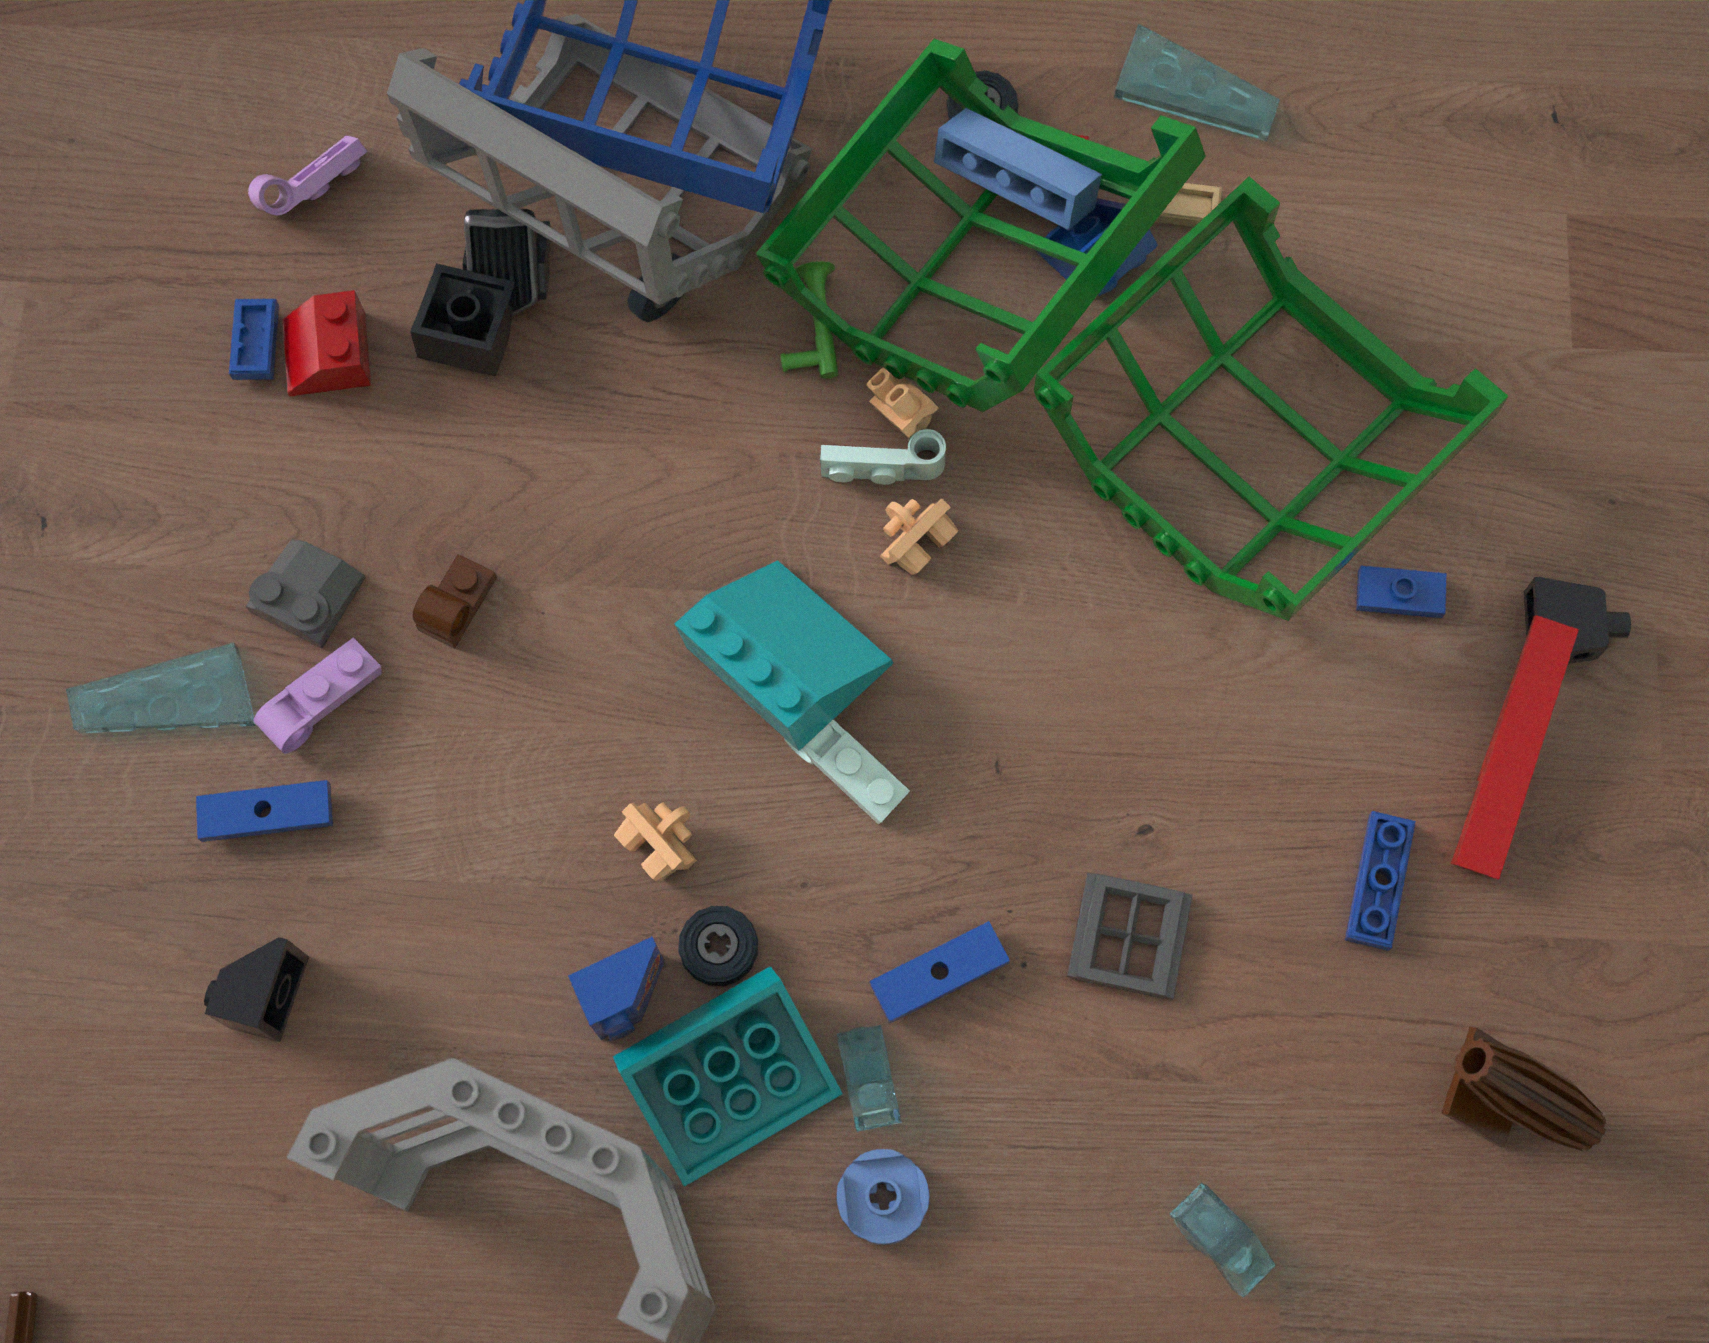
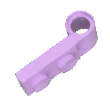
[248,135,368,215]
[254,637,382,754]

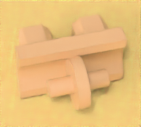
[866,368,939,438]
[880,498,958,575]
[614,802,697,881]

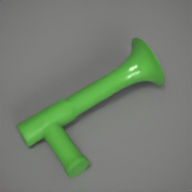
[781,261,839,379]

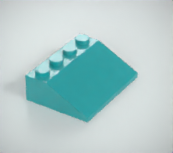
[674,560,893,751]
[613,966,843,1187]

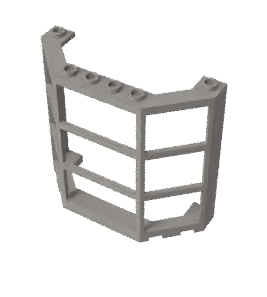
[387,14,812,305]
[287,1058,716,1343]

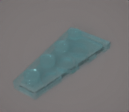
[1114,23,1280,141]
[66,643,256,733]

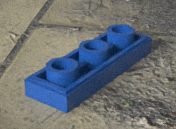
[196,780,333,842]
[1345,811,1416,951]
[869,921,1010,1024]

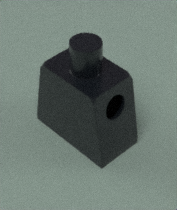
[1524,577,1631,664]

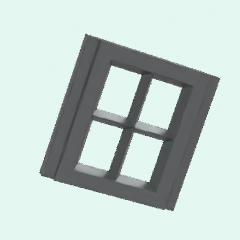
[1067,873,1192,1000]

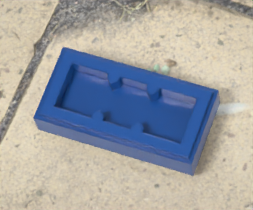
[229,299,279,380]
[1356,566,1447,618]

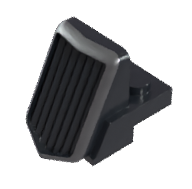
[462,209,551,316]

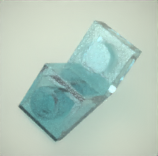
[837,1025,901,1132]
[1169,1183,1276,1298]

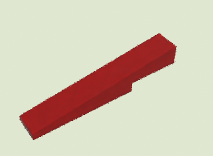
[1451,615,1579,880]

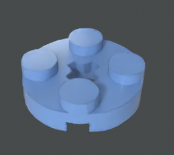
[837,1149,929,1245]

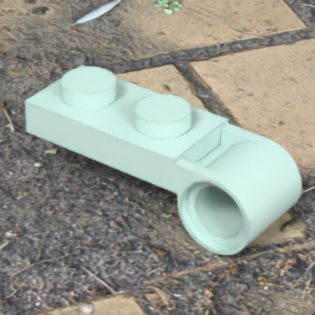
[820,429,946,485]
[784,720,910,824]

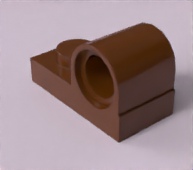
[412,554,497,649]

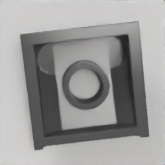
[246,539,366,648]

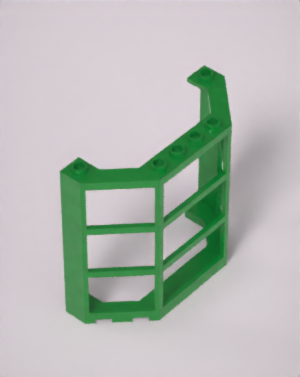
[756,38,1206,412]
[1034,177,1509,621]

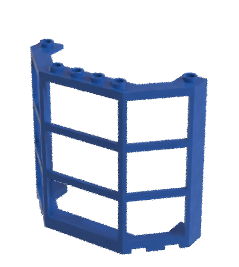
[459,0,832,213]

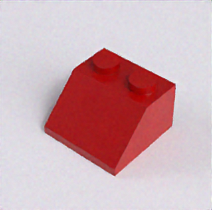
[282,290,371,397]

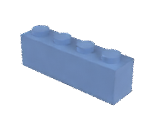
[934,108,1102,230]

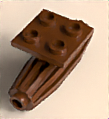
[1441,1027,1606,1151]

